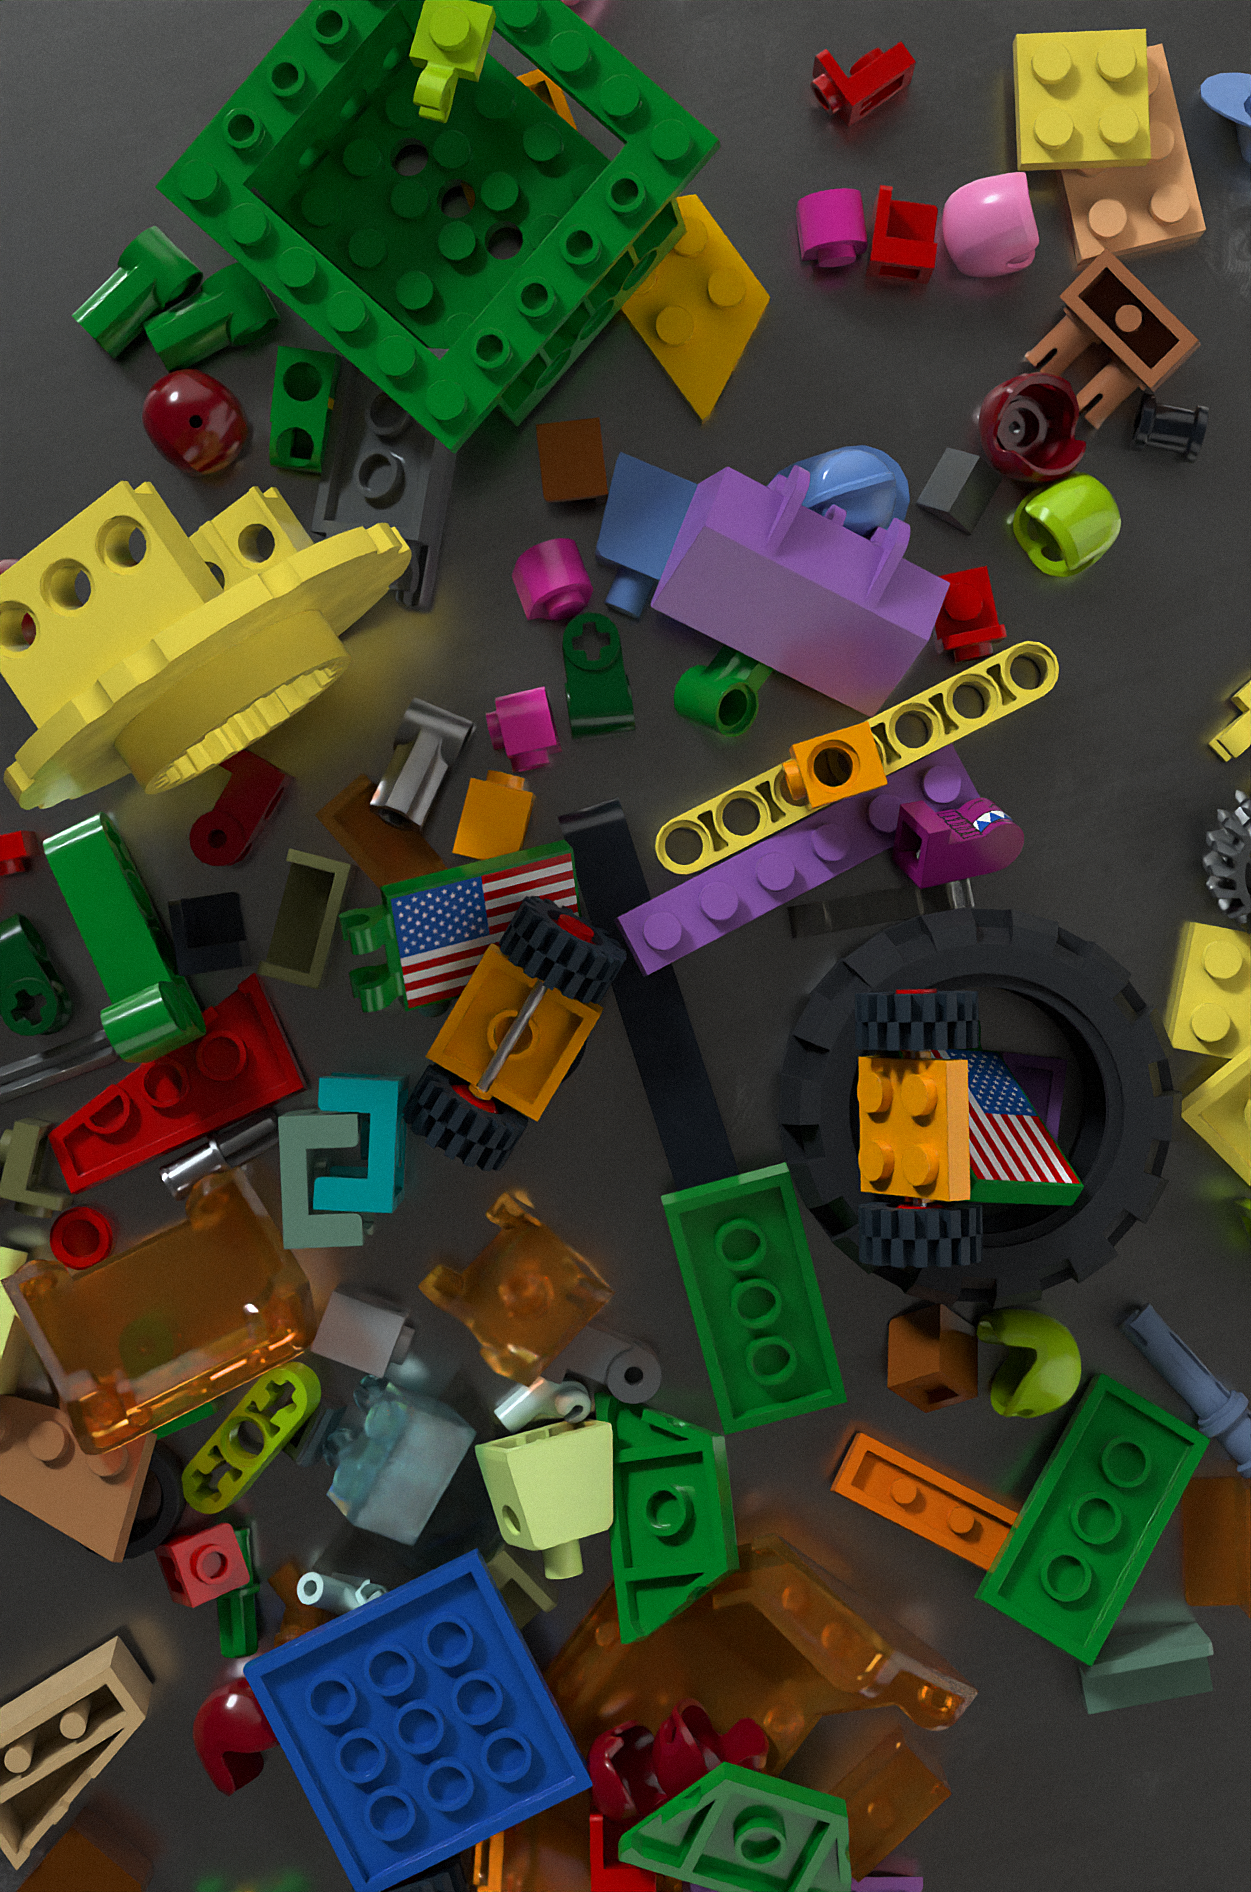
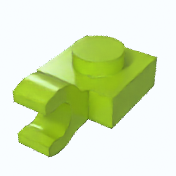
[409,0,497,123]

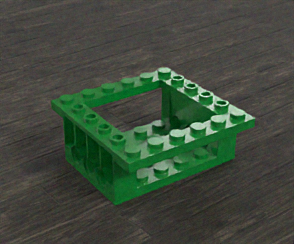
[155,0,721,454]

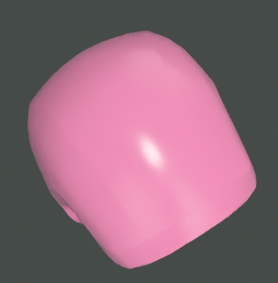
[942,172,1039,278]

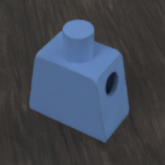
[595,452,698,618]

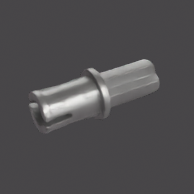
[159,1110,279,1203]

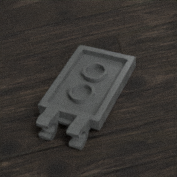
[311,348,449,593]

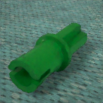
[216,1526,260,1659]

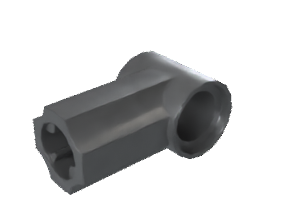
[370,697,474,833]

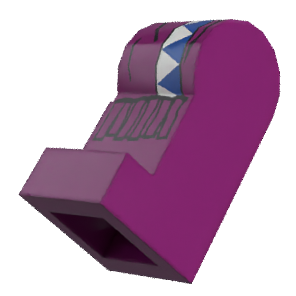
[892,798,1024,889]

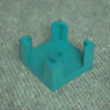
[313,1071,410,1213]

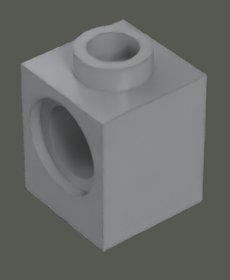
[310,1283,415,1378]

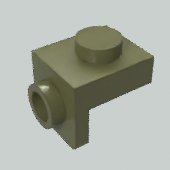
[0,1117,75,1218]

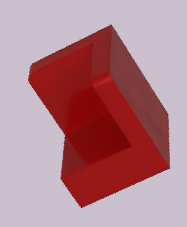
[865,185,938,284]
[589,1803,656,1892]

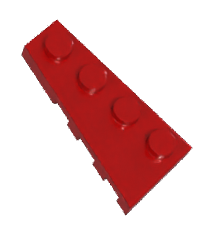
[47,972,309,1194]

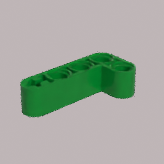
[43,811,206,1063]

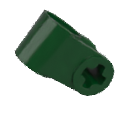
[562,612,636,740]
[0,912,74,1036]

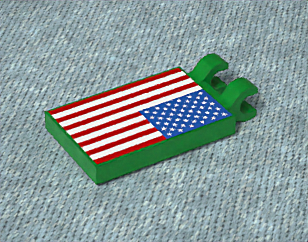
[338,839,582,1013]
[887,1020,1084,1206]

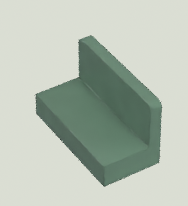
[1075,1622,1214,1715]

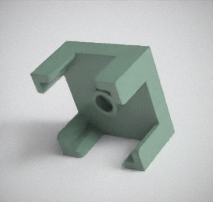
[278,1107,376,1249]

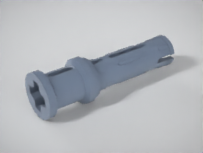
[1118,1303,1251,1479]

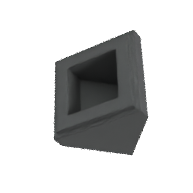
[916,447,1003,535]
[282,1387,348,1468]

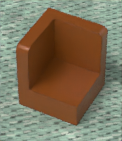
[535,417,608,505]
[887,1303,978,1413]

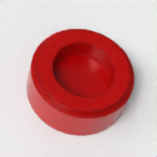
[49,1205,117,1270]

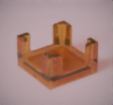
[418,1191,616,1388]

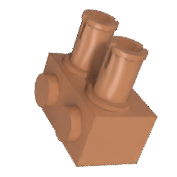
[1024,248,1201,430]

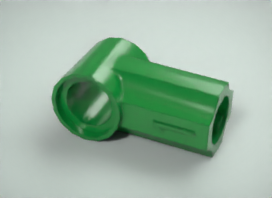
[72,226,204,359]
[142,262,281,373]
[674,644,774,737]

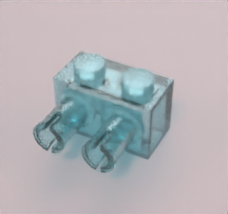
[322,1374,477,1546]

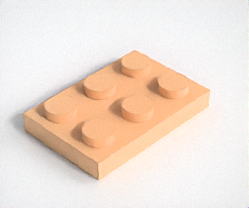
[1055,43,1206,266]

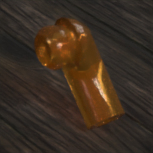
[267,1560,325,1649]

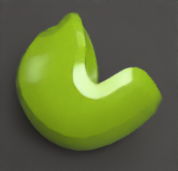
[1013,471,1121,577]
[976,1308,1081,1419]

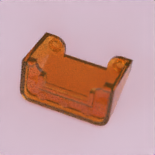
[0,1165,318,1456]

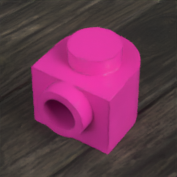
[796,188,868,267]
[512,538,593,620]
[486,686,562,773]

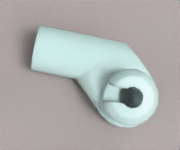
[494,1375,591,1435]
[297,1572,389,1616]

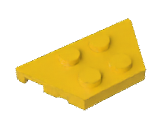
[619,194,771,425]

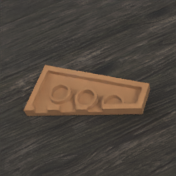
[0,1394,158,1563]

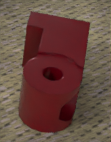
[189,748,294,866]

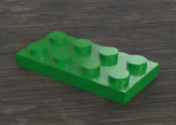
[661,1162,848,1435]
[973,1373,1211,1667]

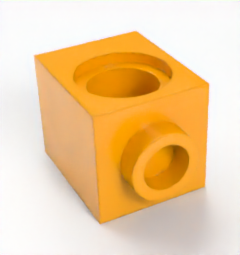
[782,721,888,811]
[452,770,536,860]

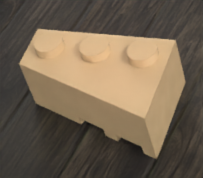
[0,1636,153,1871]

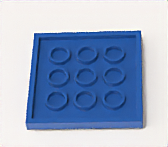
[243,1548,593,1892]

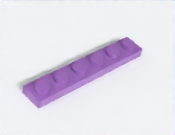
[614,743,980,977]

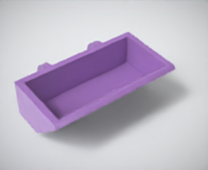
[651,465,950,718]

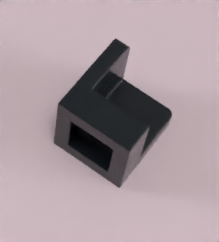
[168,892,252,976]

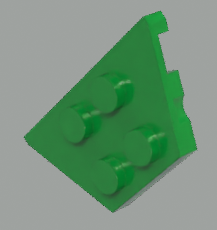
[594,1392,740,1644]
[618,1762,852,1892]

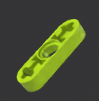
[181,1361,321,1514]

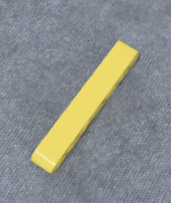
[655,641,1059,876]

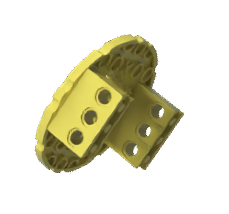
[0,481,412,810]

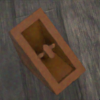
[16,1806,154,1892]

